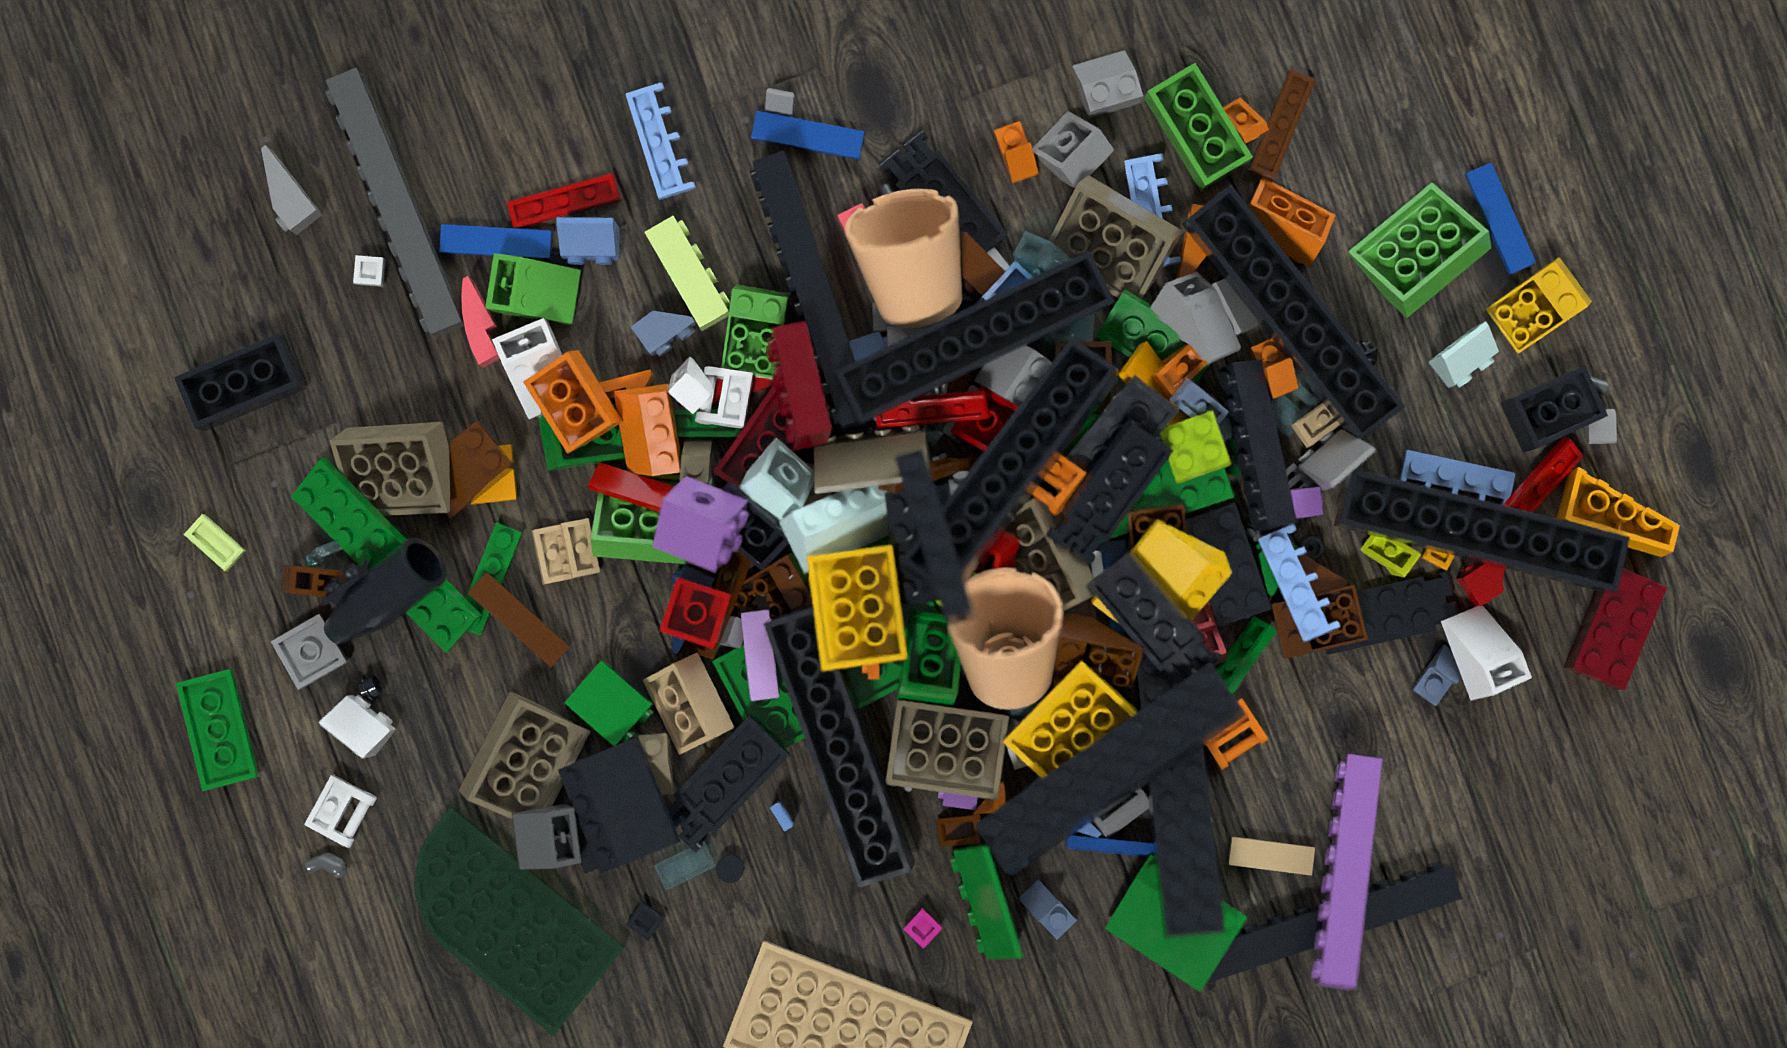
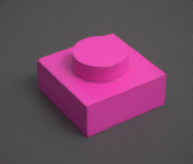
[903,908,943,949]

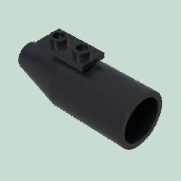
[321,538,447,644]

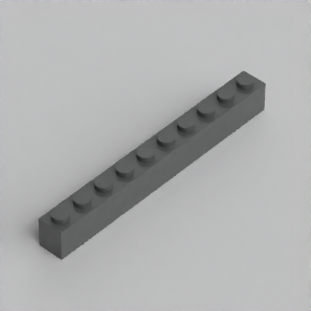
[325,68,464,338]

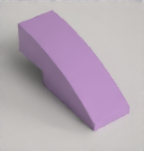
[741,609,780,701]

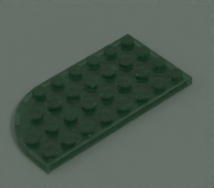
[414,807,625,1037]

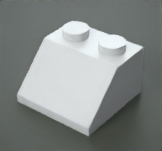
[319,694,396,758]

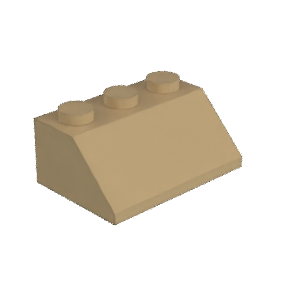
[643,652,734,755]

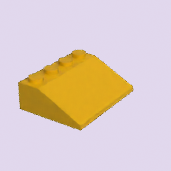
[1091,520,1232,624]
[807,545,907,671]
[1002,661,1139,778]

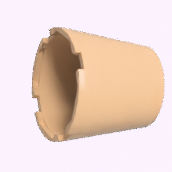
[845,189,962,328]
[948,568,1062,709]

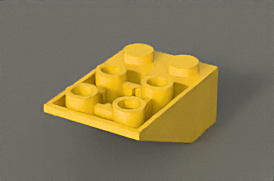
[1485,257,1592,354]

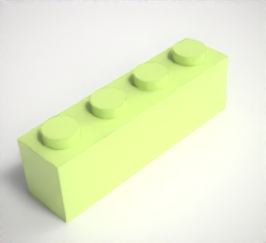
[645,216,730,331]

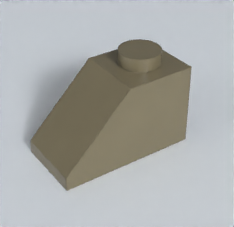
[680,438,713,485]
[639,733,674,796]

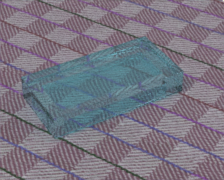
[654,840,716,890]

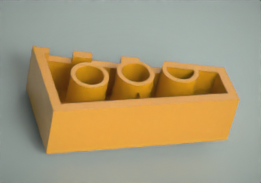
[1556,467,1680,557]

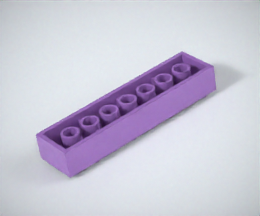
[1311,754,1382,991]

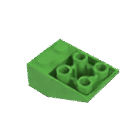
[485,253,581,325]
[721,284,790,379]

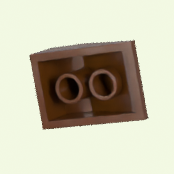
[446,421,516,519]

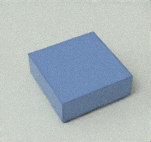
[770,801,794,831]

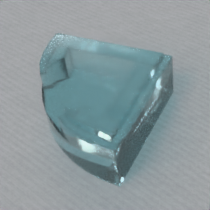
[305,541,342,567]

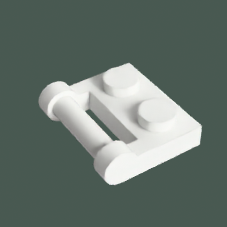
[695,367,754,429]
[304,775,377,848]

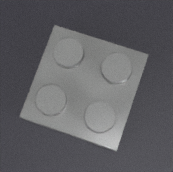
[271,614,349,690]

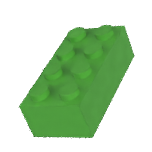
[1144,63,1253,192]

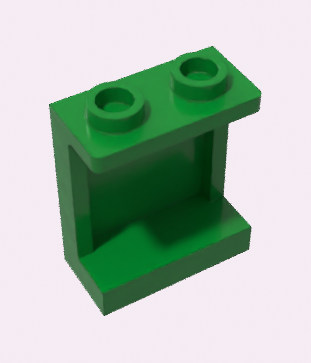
[564,660,654,746]

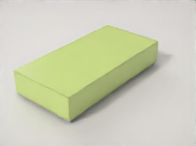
[184,514,246,571]

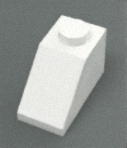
[668,356,713,414]

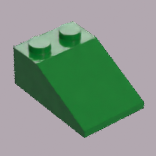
[538,403,625,471]
[897,610,961,708]

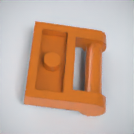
[1032,455,1087,515]
[1205,698,1268,770]

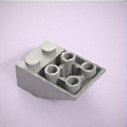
[1150,272,1241,363]

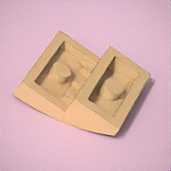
[531,518,600,585]

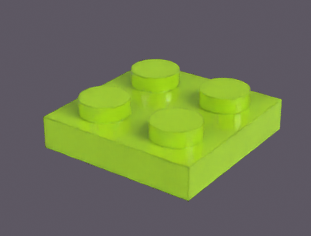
[1160,410,1232,484]

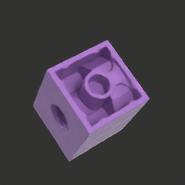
[653,476,748,572]

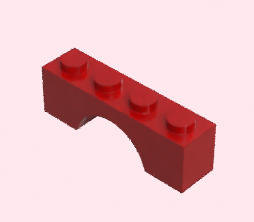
[1456,517,1556,607]

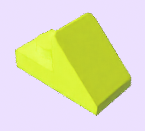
[1360,535,1421,577]

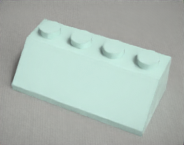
[779,485,889,573]

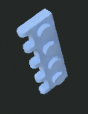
[626,83,696,200]
[1124,154,1181,266]
[1399,450,1515,505]
[1258,524,1341,642]

